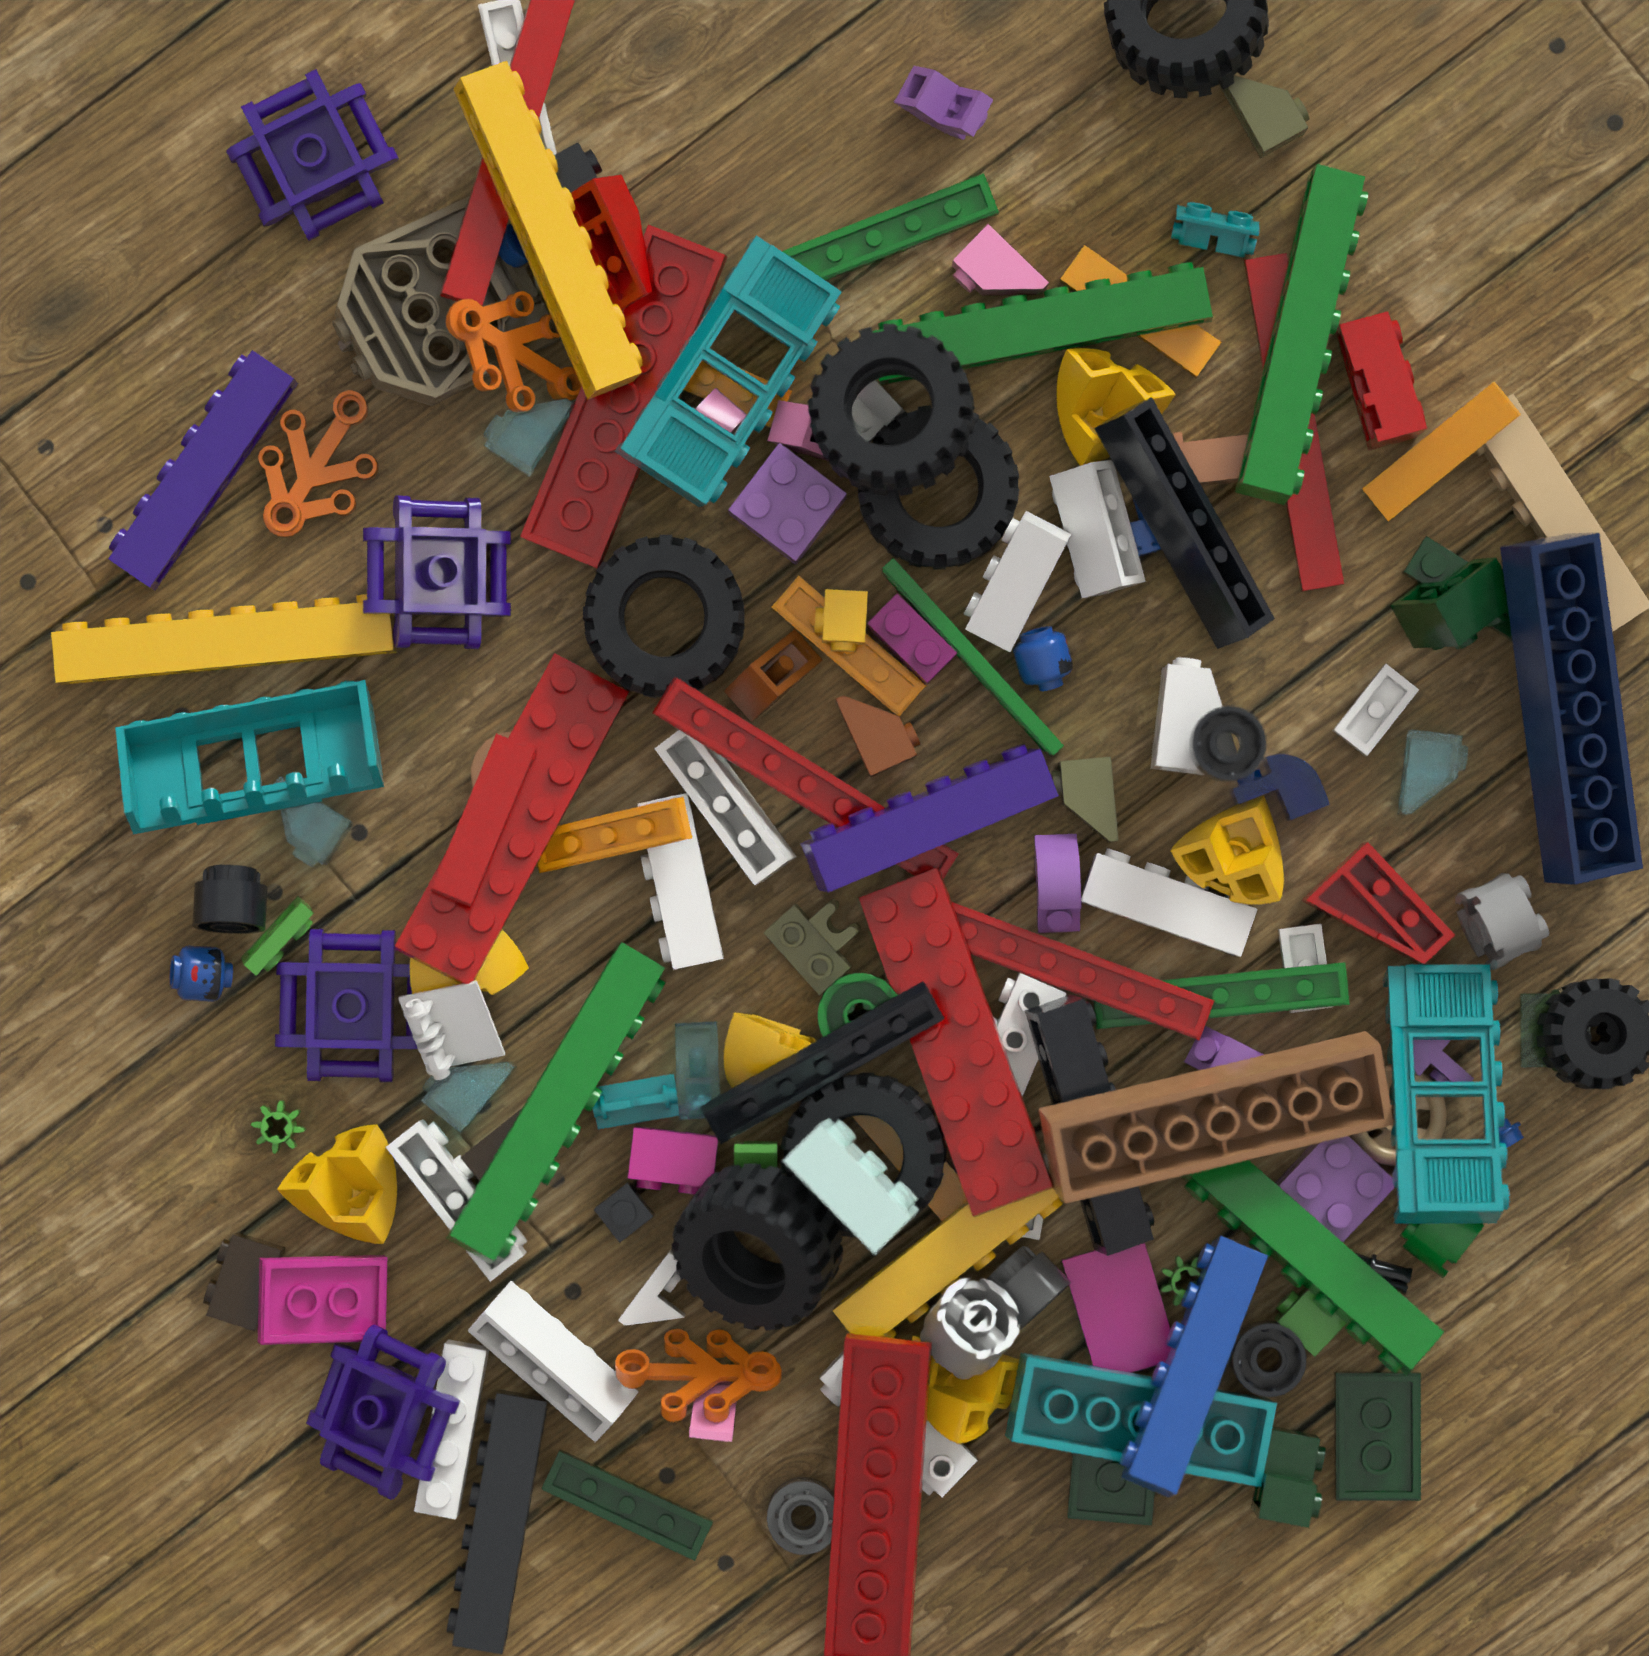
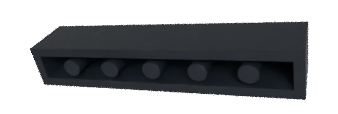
[1094,397,1275,649]
[1025,994,1154,1256]
[446,1389,548,1654]

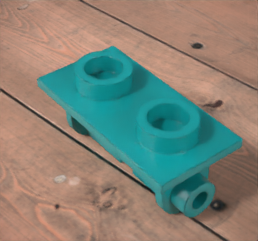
[1171,202,1260,258]
[593,1074,681,1129]

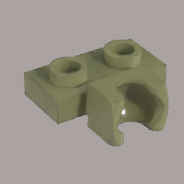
[763,899,861,996]

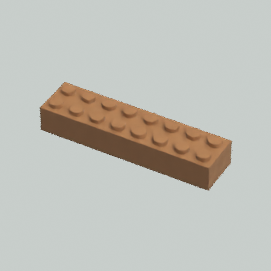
[1039,1031,1394,1204]

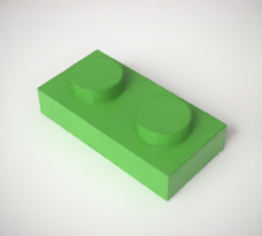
[241,896,314,976]

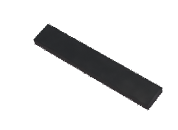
[700,981,944,1144]

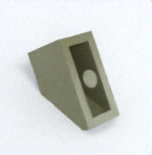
[1220,75,1310,159]
[1051,756,1119,843]

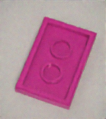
[1061,1243,1171,1373]
[258,1255,388,1345]

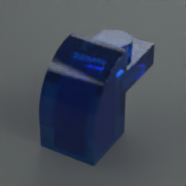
[1229,754,1330,821]

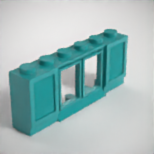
[614,235,842,507]
[115,680,384,834]
[1383,964,1509,1224]

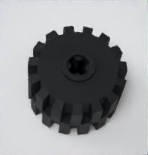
[1536,978,1649,1089]

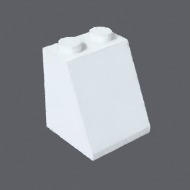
[1150,657,1237,775]

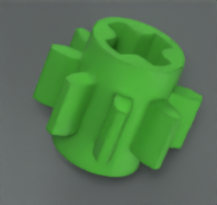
[251,1100,306,1154]
[1160,1255,1200,1306]

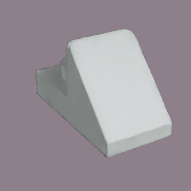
[852,380,905,442]
[618,1250,685,1326]

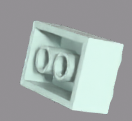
[783,1118,919,1254]

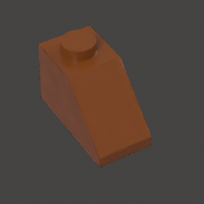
[724,629,823,722]
[835,696,921,778]

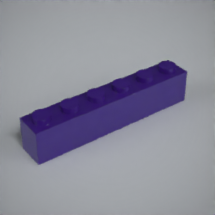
[108,350,299,591]
[801,744,1059,892]

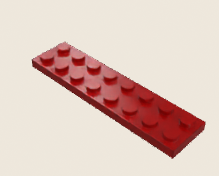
[520,224,728,569]
[395,653,629,984]
[859,868,1054,1217]
[824,1333,932,1656]

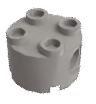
[1455,873,1549,970]
[920,1278,1020,1380]

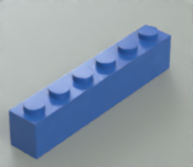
[1119,1236,1268,1498]

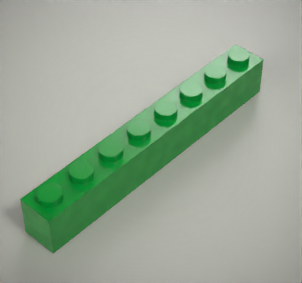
[1235,164,1368,505]
[872,262,1213,386]
[446,942,666,1264]
[1180,1160,1445,1376]

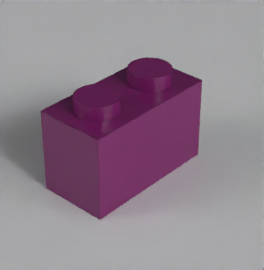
[867,594,957,686]

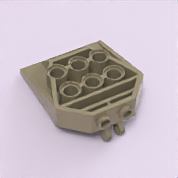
[332,196,561,406]

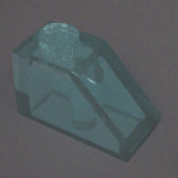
[483,398,574,477]
[1397,729,1468,816]
[275,776,354,867]
[675,1021,721,1120]
[421,1061,517,1133]

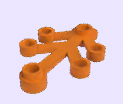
[446,291,582,413]
[258,390,378,537]
[615,1329,782,1422]

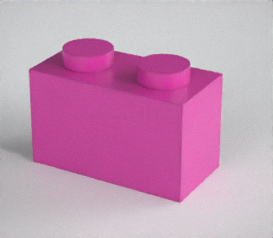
[628,1126,718,1194]

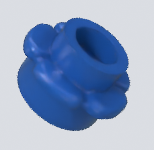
[1498,1118,1524,1148]

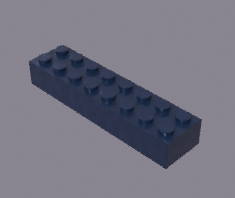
[1500,533,1643,885]

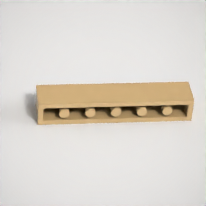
[1475,394,1649,632]

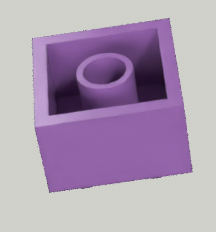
[728,443,847,565]
[1275,1136,1395,1242]

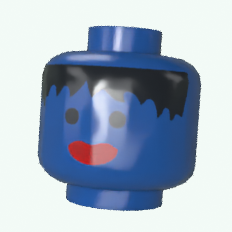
[1013,626,1073,691]
[169,945,233,1002]

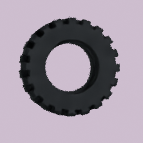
[1104,0,1269,98]
[808,324,975,496]
[858,405,1019,570]
[583,535,745,698]
[780,1072,947,1238]
[672,1164,843,1331]

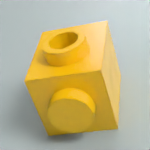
[814,589,868,652]

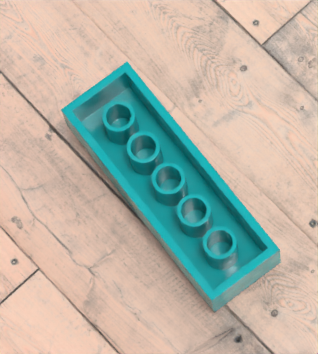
[1005,1352,1277,1487]

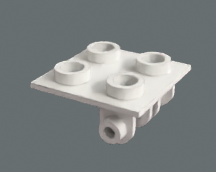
[398,981,505,1080]

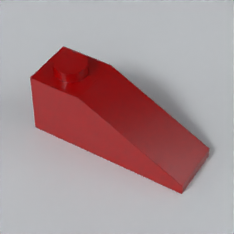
[571,175,652,311]

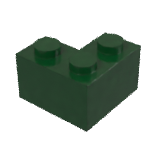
[1390,558,1508,650]
[1251,1426,1325,1528]

